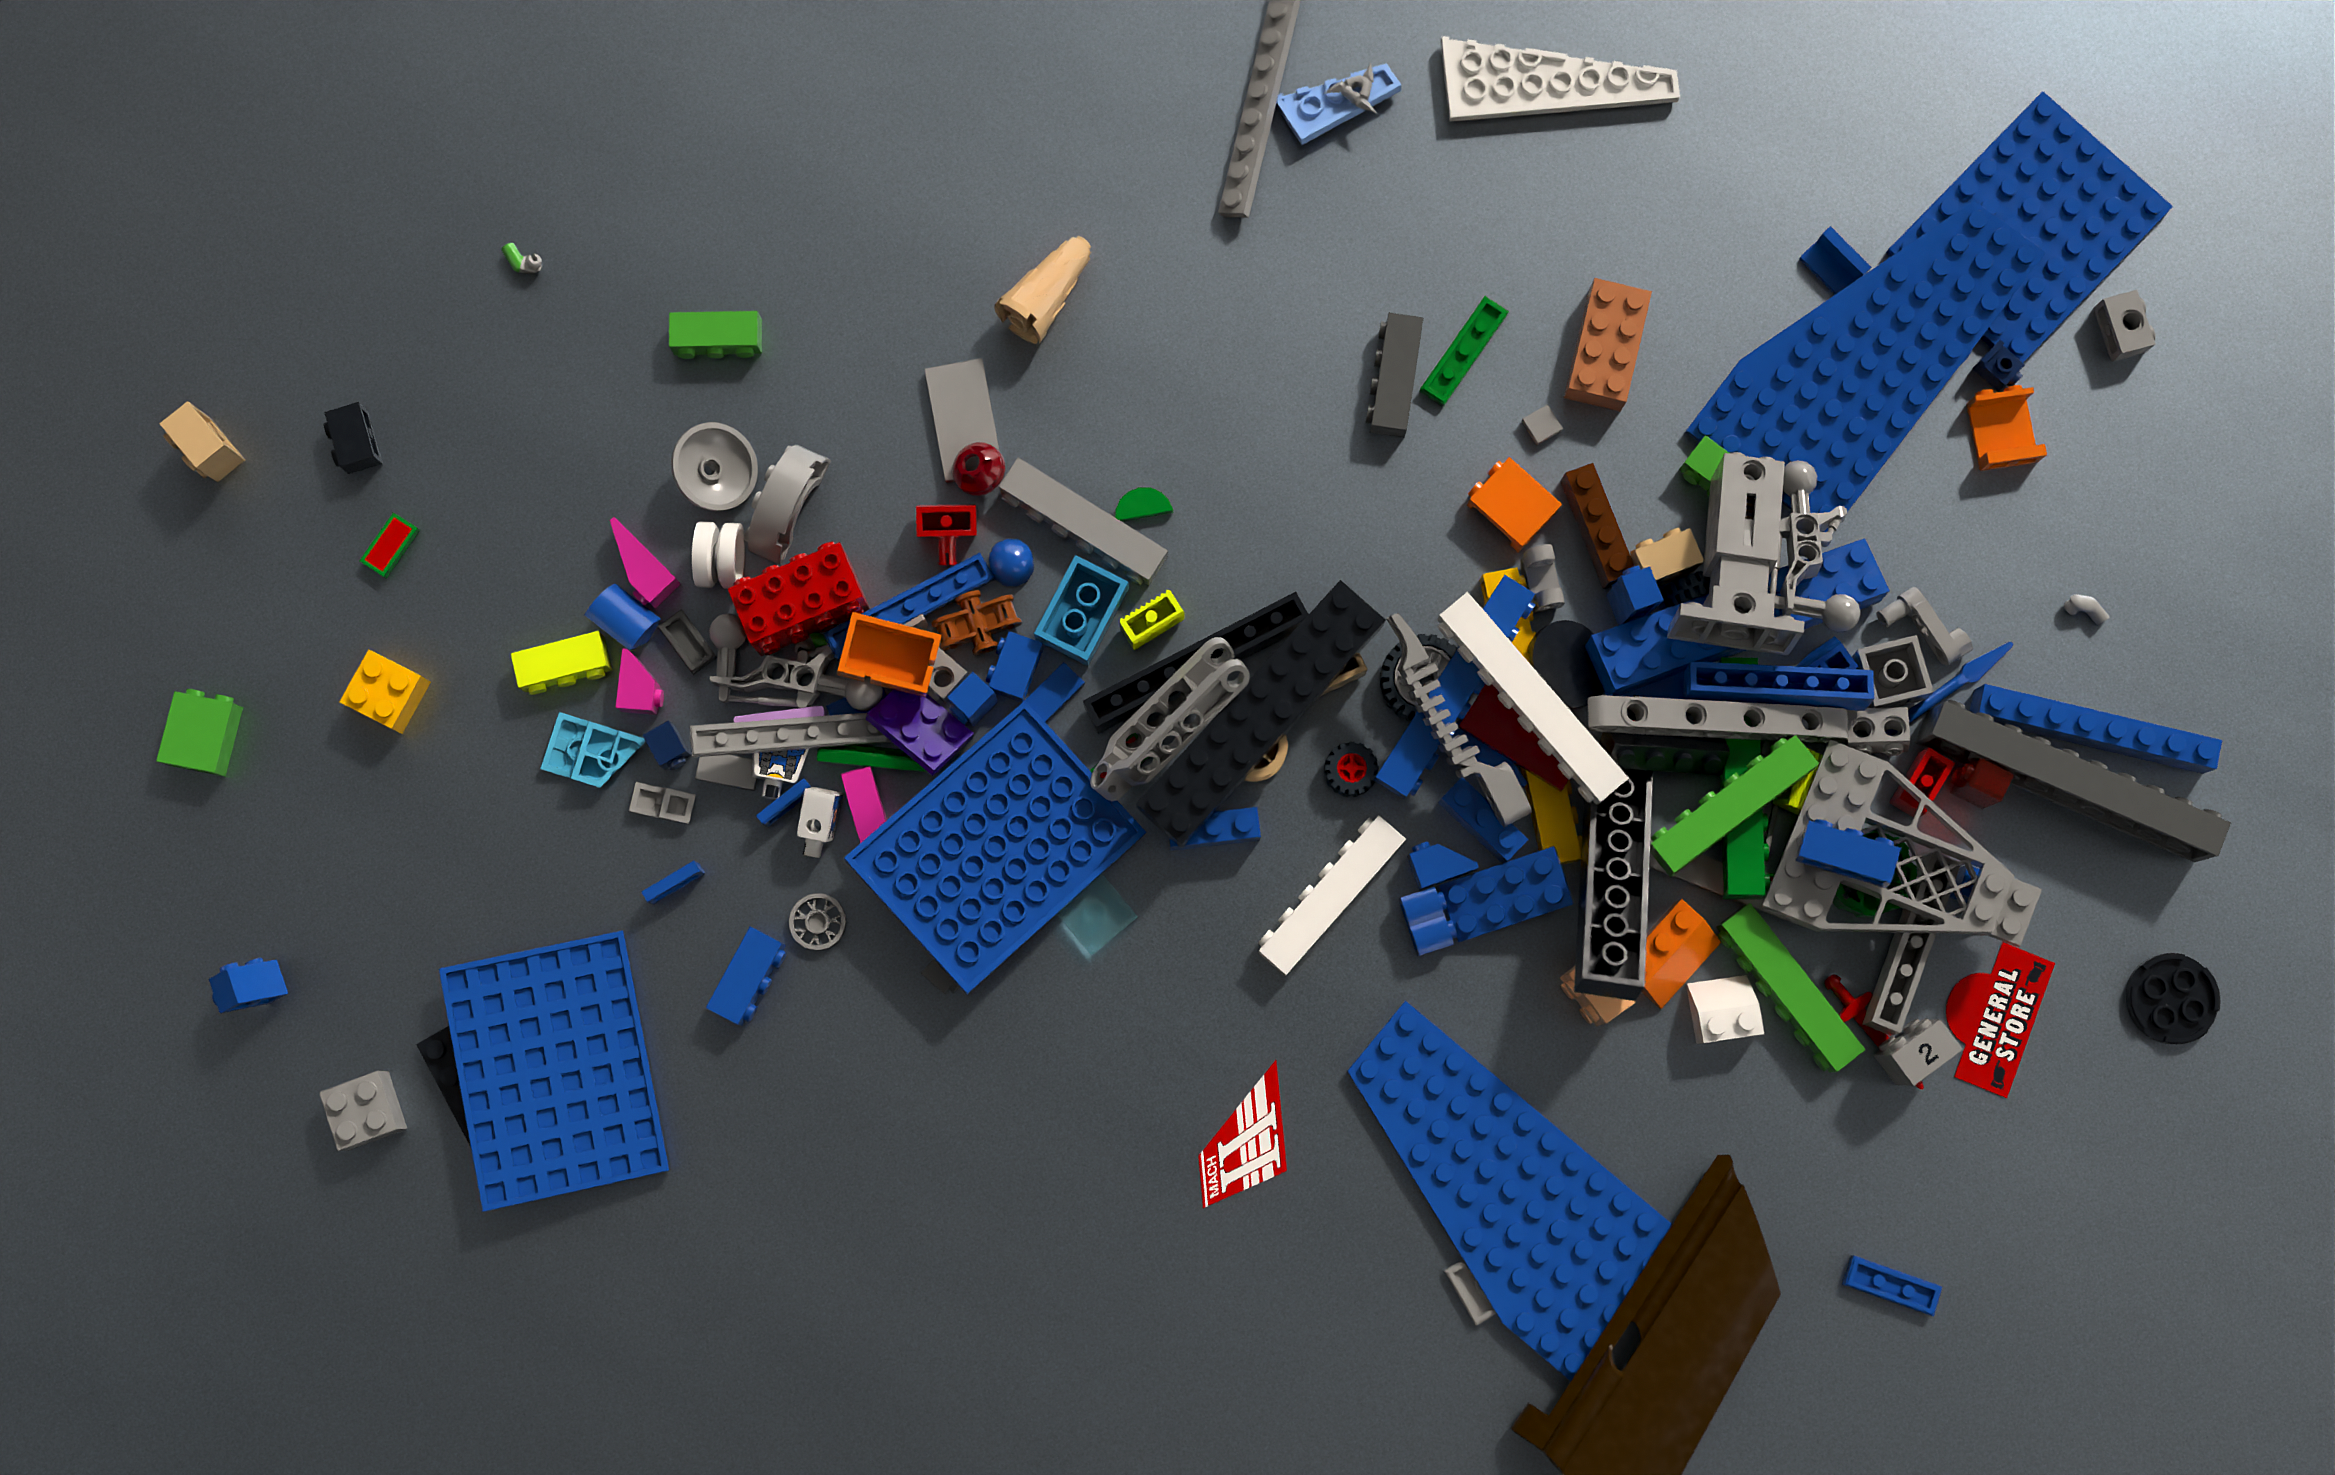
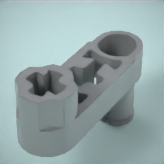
[1876,587,1973,666]

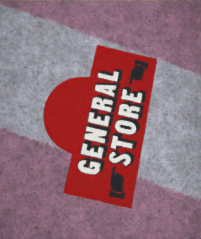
[1946,942,2055,1098]

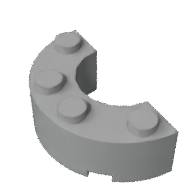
[744,445,831,565]

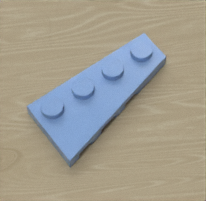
[1276,63,1401,145]

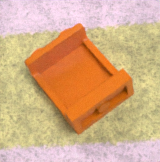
[1467,457,1562,553]

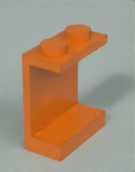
[1966,385,2047,471]

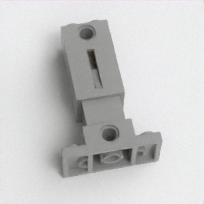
[1667,452,1805,656]

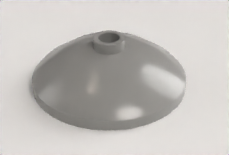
[671,422,758,511]

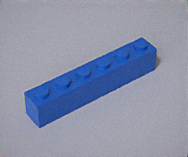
[1683,661,1874,711]

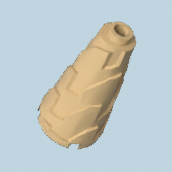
[994,236,1091,344]

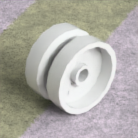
[692,522,745,589]

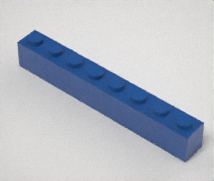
[1374,575,1536,799]
[1970,684,2222,774]

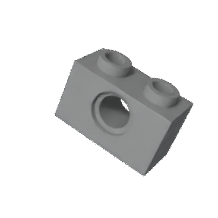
[2094,290,2156,362]

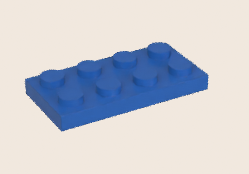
[1439,846,1575,943]

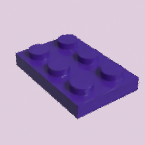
[866,690,974,776]

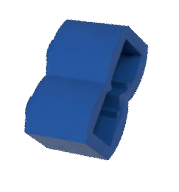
[1398,887,1457,956]

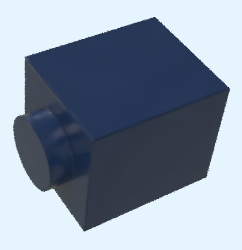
[643,720,691,770]

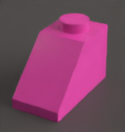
[616,649,664,715]

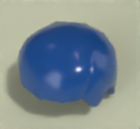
[989,539,1034,587]

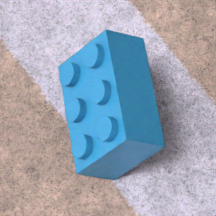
[1034,555,1129,667]

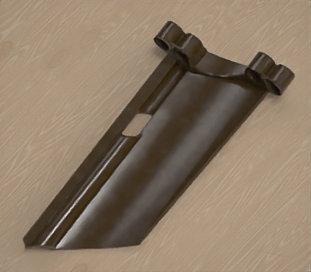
[1511,1155,1781,1475]

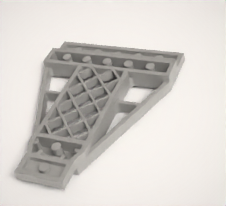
[1762,740,2042,947]

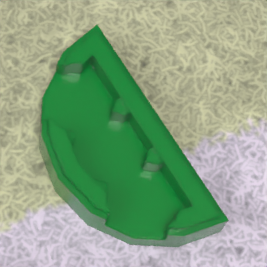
[1115,487,1173,522]

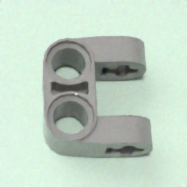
[1520,544,1565,613]

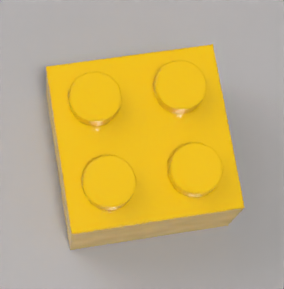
[339,649,431,734]

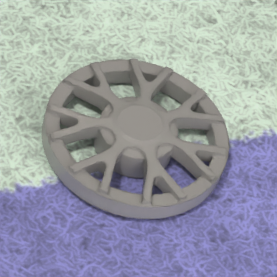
[789,893,846,950]

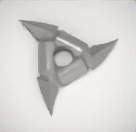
[1323,62,1376,113]

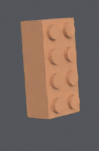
[1564,278,1652,412]

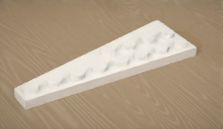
[1440,36,1680,122]

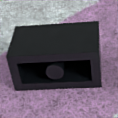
[323,402,383,474]

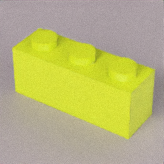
[511,631,612,695]

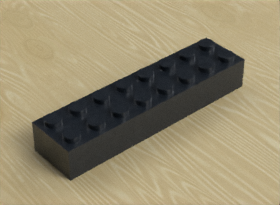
[1574,769,1653,1001]

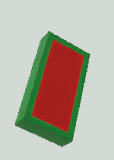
[359,512,420,579]

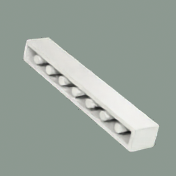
[1437,592,1629,805]

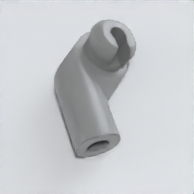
[2064,594,2110,626]

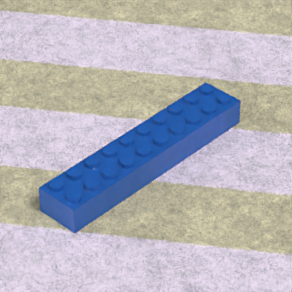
[1585,538,1890,696]

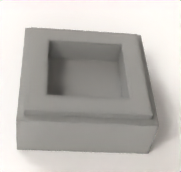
[1521,404,1563,445]

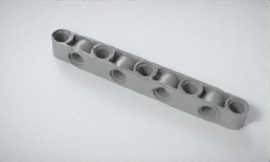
[1588,696,1849,743]

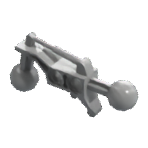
[1770,460,1860,632]
[709,614,883,711]

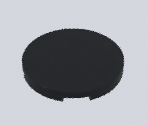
[1528,620,1604,709]
[2126,953,2221,1045]

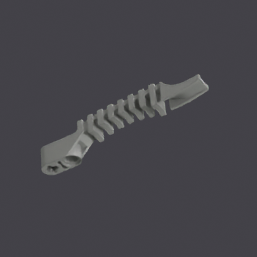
[1386,613,1532,827]

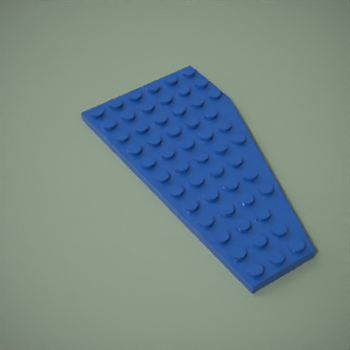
[1685,200,2046,532]
[1347,1001,1672,1381]

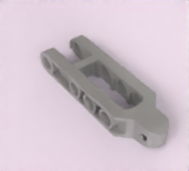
[1090,637,1250,801]

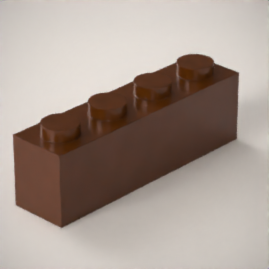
[1560,463,1634,589]

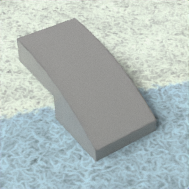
[628,782,696,824]

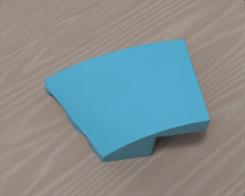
[540,712,645,788]

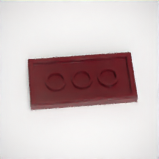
[1458,684,1569,792]

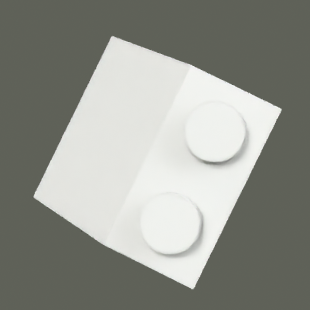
[1686,975,1764,1044]

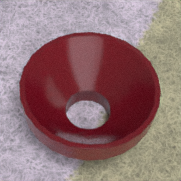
[952,442,1005,496]

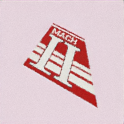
[1198,1060,1287,1208]

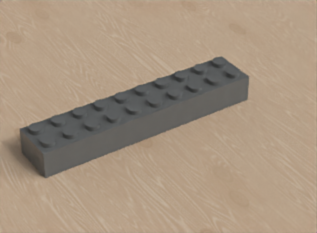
[1915,700,2231,862]

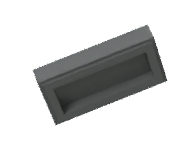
[657,609,718,675]

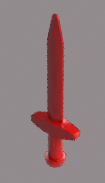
[1824,974,1924,1090]

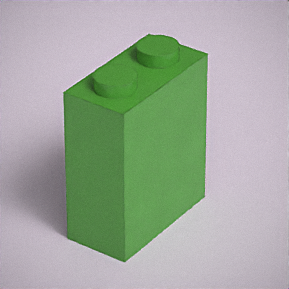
[156,689,243,777]

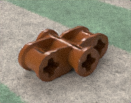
[931,590,1022,655]

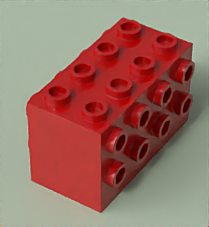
[727,542,870,657]

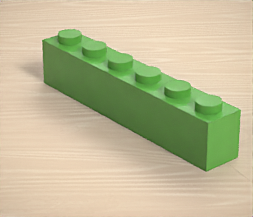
[1650,735,1819,878]
[1716,903,1866,1073]

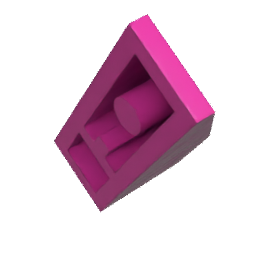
[610,517,681,609]

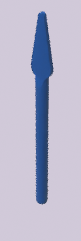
[1885,642,2013,736]

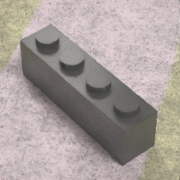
[1366,312,1424,438]

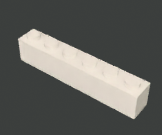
[1258,815,1406,977]

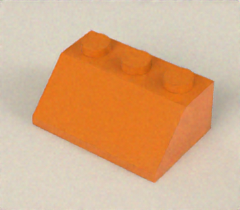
[1642,899,1721,1009]

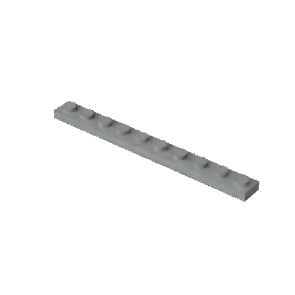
[1218,0,1301,218]

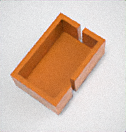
[837,612,942,698]

